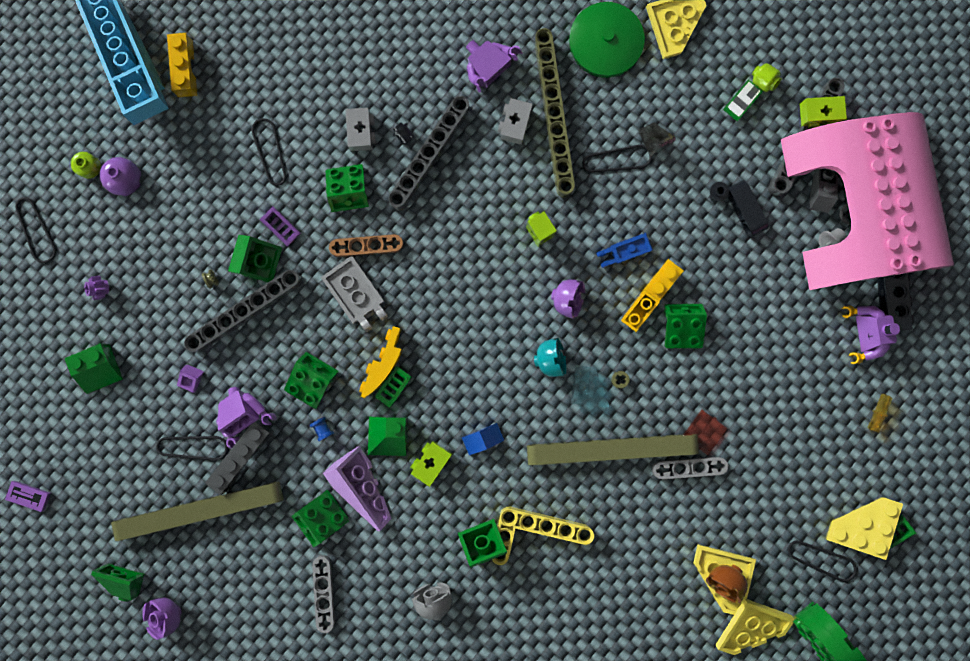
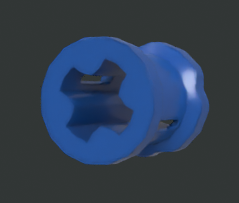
[310,416,334,442]

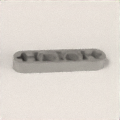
[652,457,728,479]
[312,555,335,633]

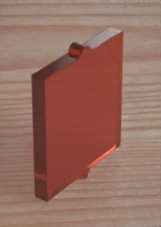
[683,410,728,455]

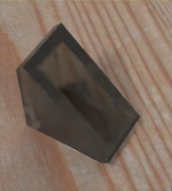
[638,123,676,156]

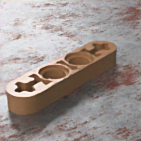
[329,234,404,257]

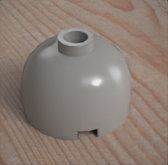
[412,582,452,620]

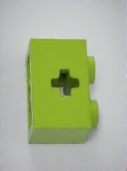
[800,96,847,129]
[526,211,557,247]
[410,440,452,487]

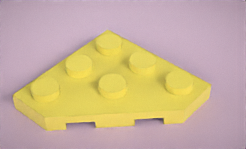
[646,0,707,60]
[826,497,903,560]
[693,544,756,615]
[716,598,795,655]

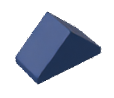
[462,423,504,455]

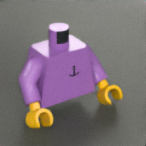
[842,305,900,364]

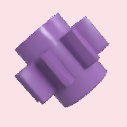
[84,276,109,300]

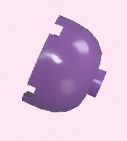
[100,157,141,196]
[551,280,585,319]
[143,597,181,640]

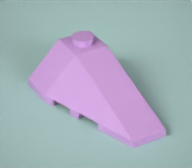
[323,446,391,531]

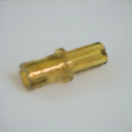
[867,394,892,433]

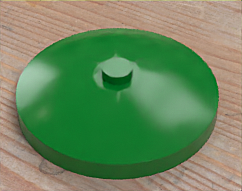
[569,2,645,78]

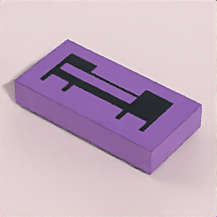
[5,481,51,512]

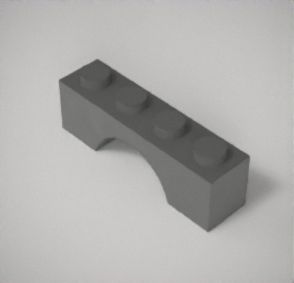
[205,420,274,495]

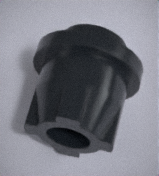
[392,122,414,145]
[709,182,729,201]

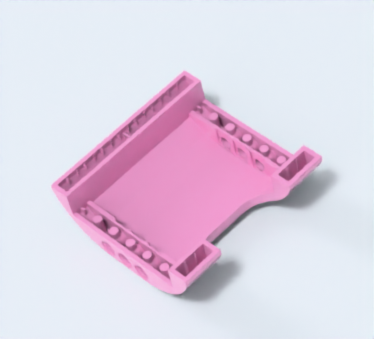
[781,112,954,290]

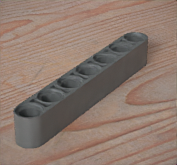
[768,78,845,197]
[389,96,469,211]
[184,270,302,352]

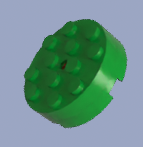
[792,601,867,661]

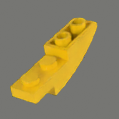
[621,259,684,332]
[359,326,403,398]

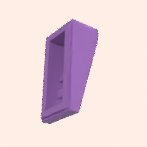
[259,207,301,247]

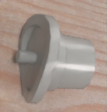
[819,228,847,248]

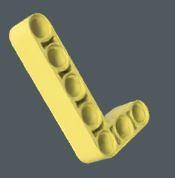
[492,507,594,565]

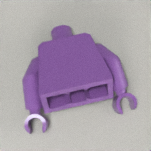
[466,40,523,92]
[216,387,277,448]

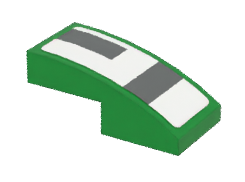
[723,79,763,121]

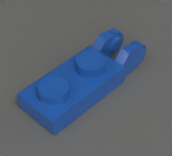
[596,233,653,268]

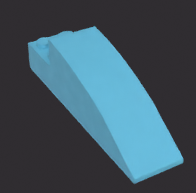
[75,0,169,125]

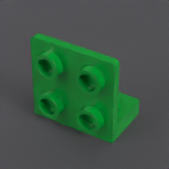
[325,164,369,212]
[664,304,707,348]
[284,352,339,409]
[291,490,349,548]

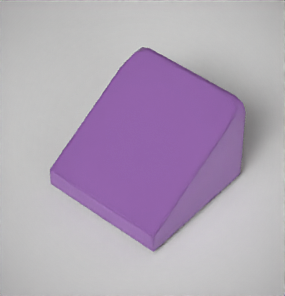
[177,365,204,393]

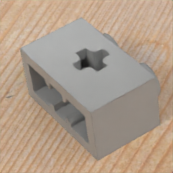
[498,98,532,145]
[345,108,376,151]

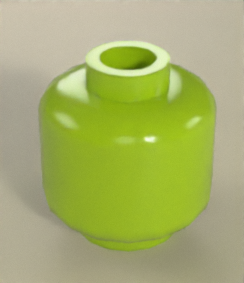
[752,63,782,92]
[71,152,101,179]

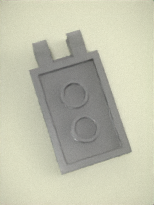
[321,256,389,332]

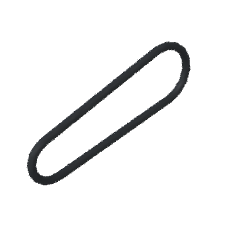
[251,118,286,186]
[582,144,652,173]
[15,197,56,263]
[156,436,228,461]
[788,540,857,582]

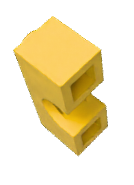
[167,33,197,97]

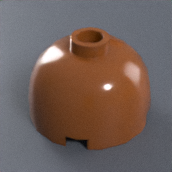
[706,565,748,603]

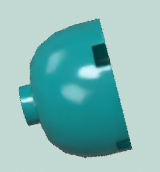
[534,338,567,377]

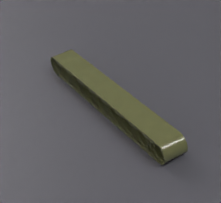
[535,28,575,198]
[527,434,699,465]
[111,481,284,541]

